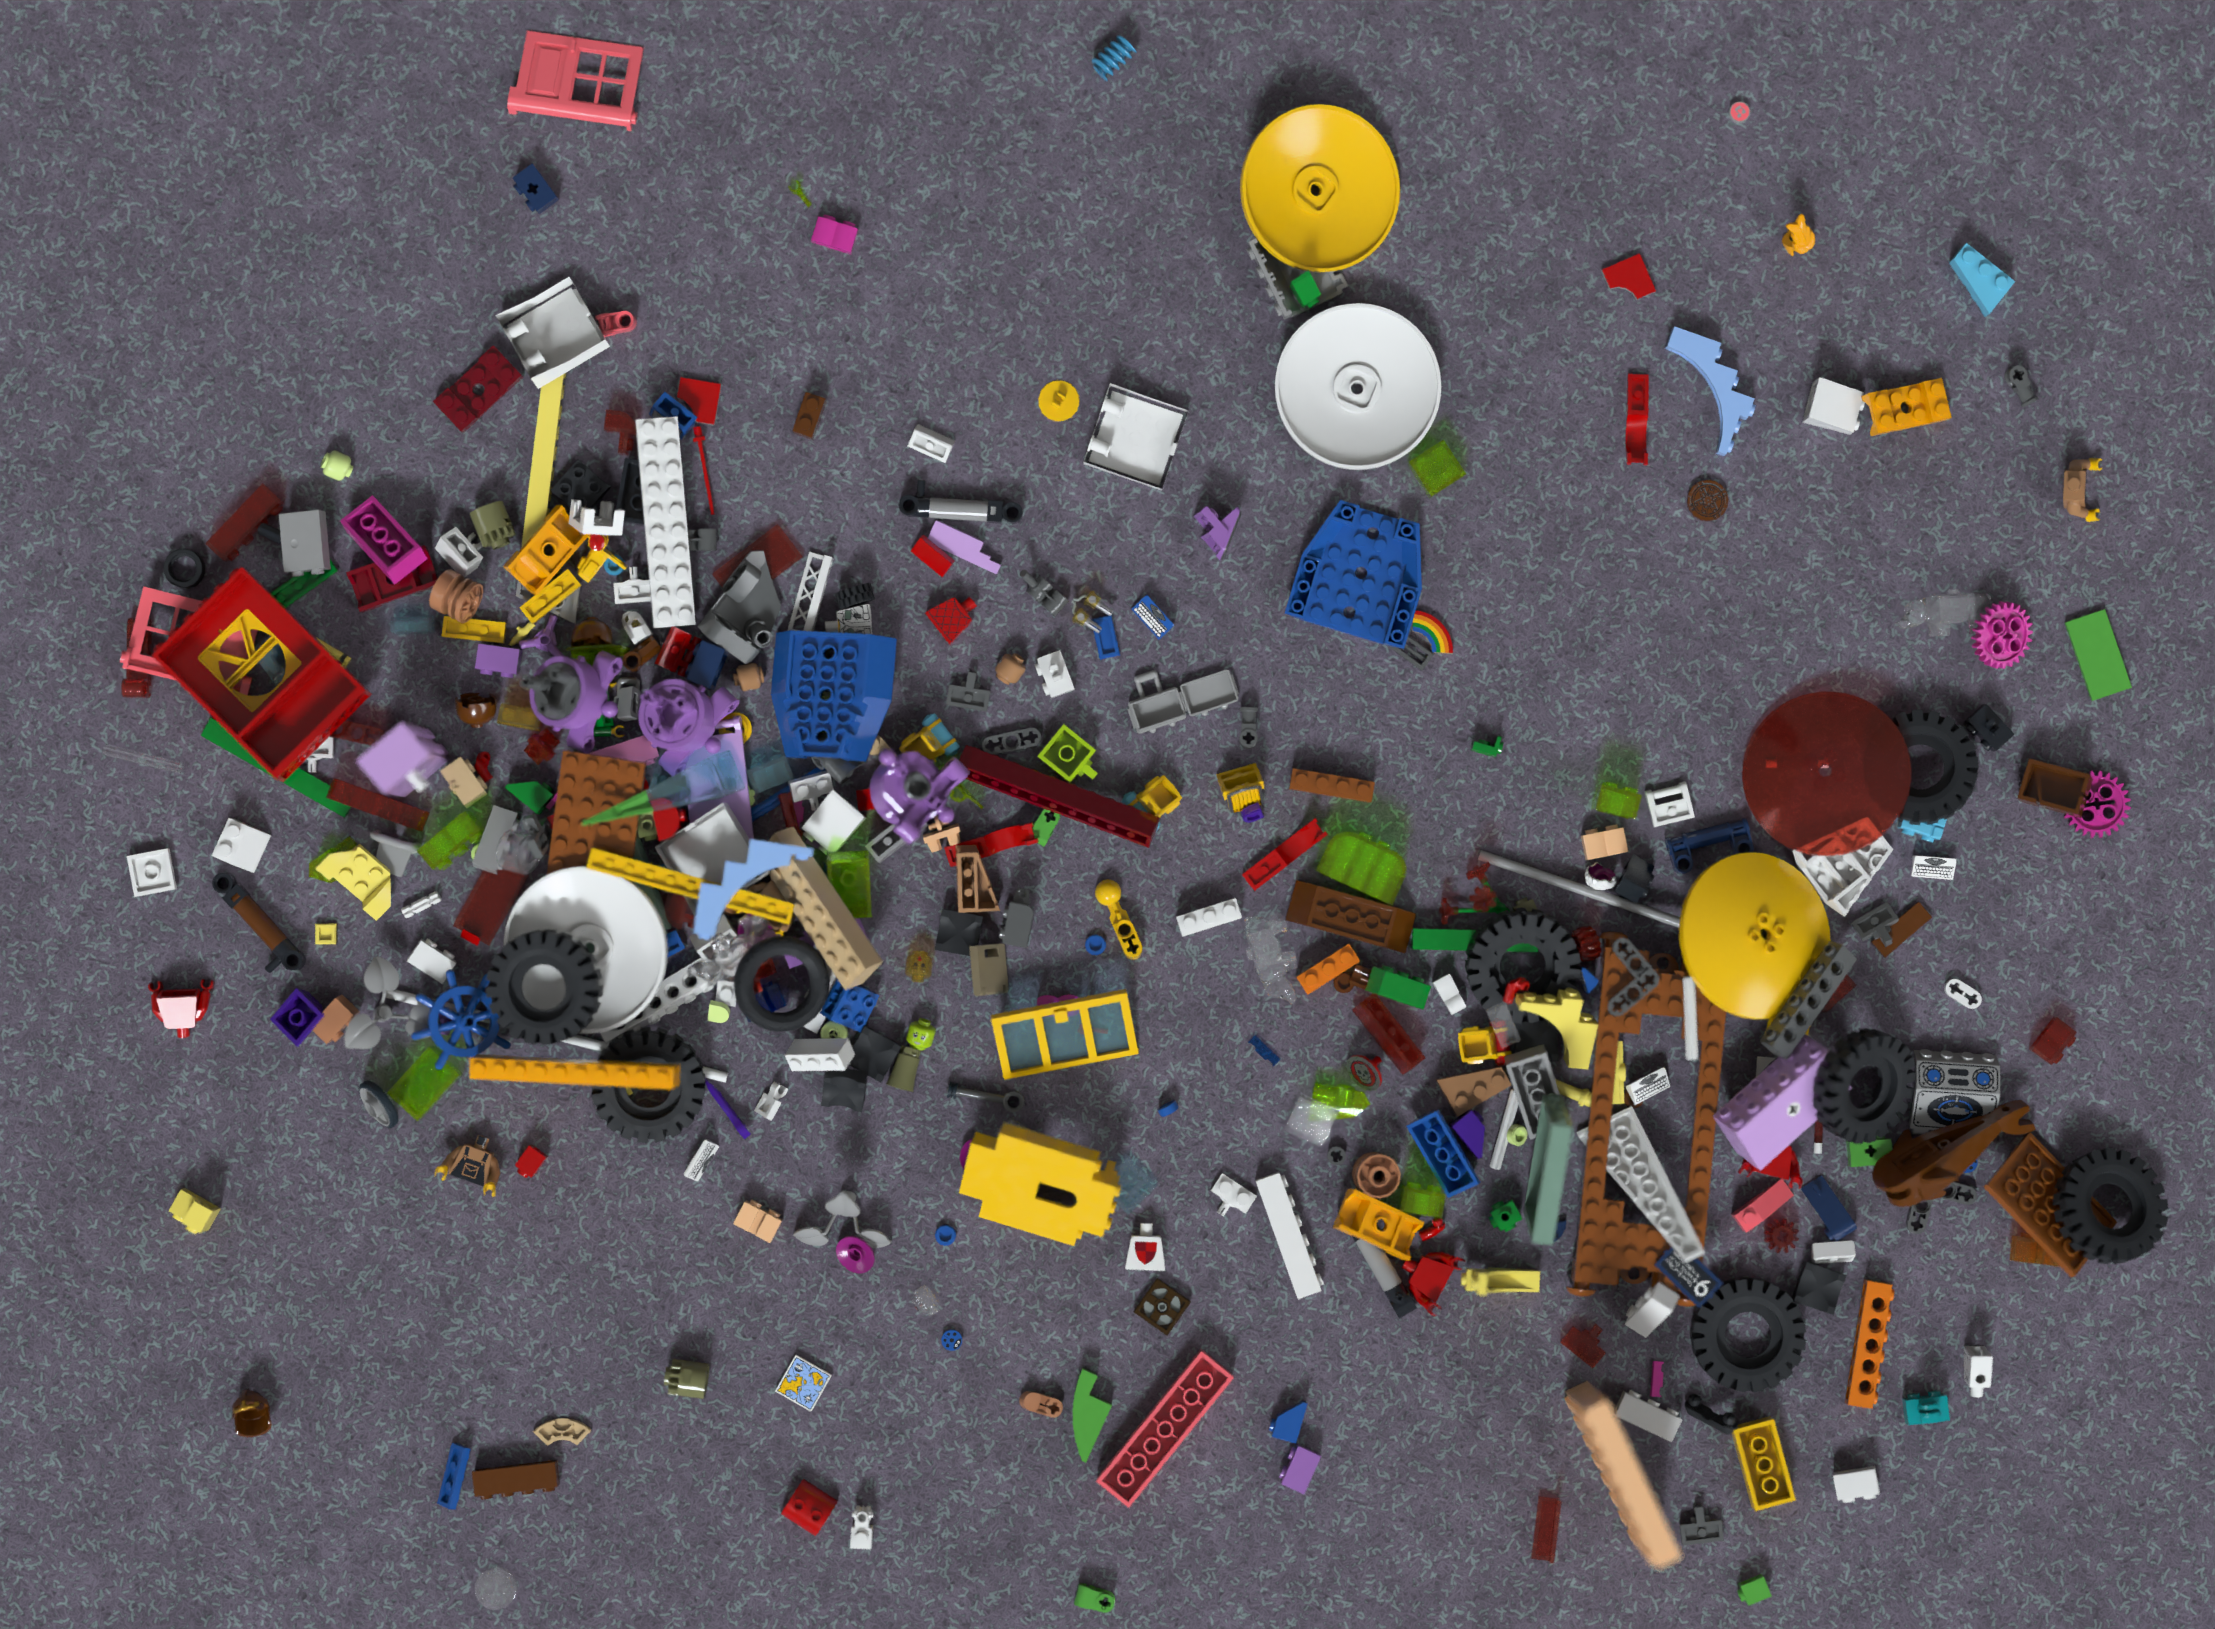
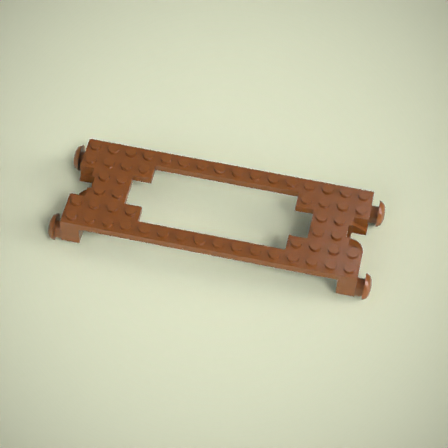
[1566,931,1726,1307]

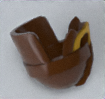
[232,1388,272,1437]

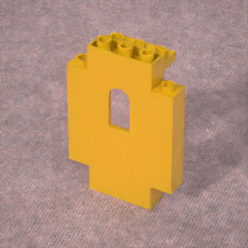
[959,1123,1122,1246]

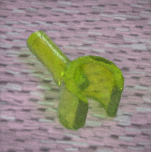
[788,180,812,208]

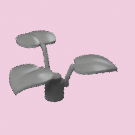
[345,956,441,1049]
[793,1191,892,1248]

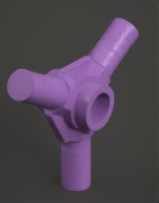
[519,615,565,657]

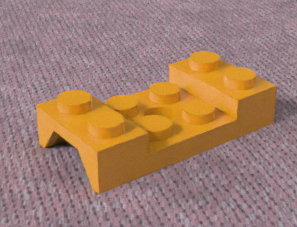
[1861,378,1952,436]
[503,505,590,595]
[1333,1189,1424,1261]

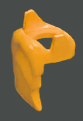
[1782,214,1815,256]

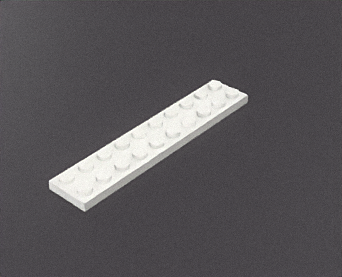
[635,417,696,628]

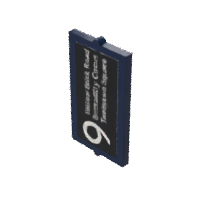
[1654,1246,1723,1308]

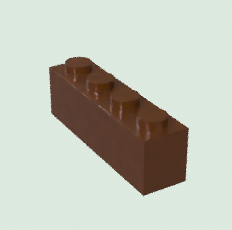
[472,1460,560,1500]

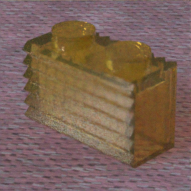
[497,703,542,732]

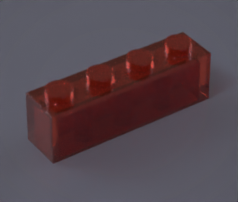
[205,483,284,562]
[1351,993,1426,1075]

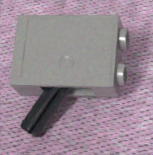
[258,510,331,577]

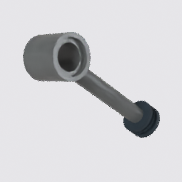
[946,1081,1025,1112]

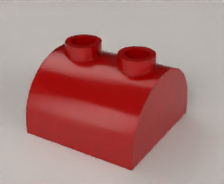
[650,799,688,842]
[781,1478,838,1537]

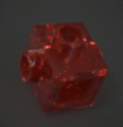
[524,728,561,765]

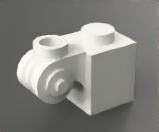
[850,1505,873,1549]

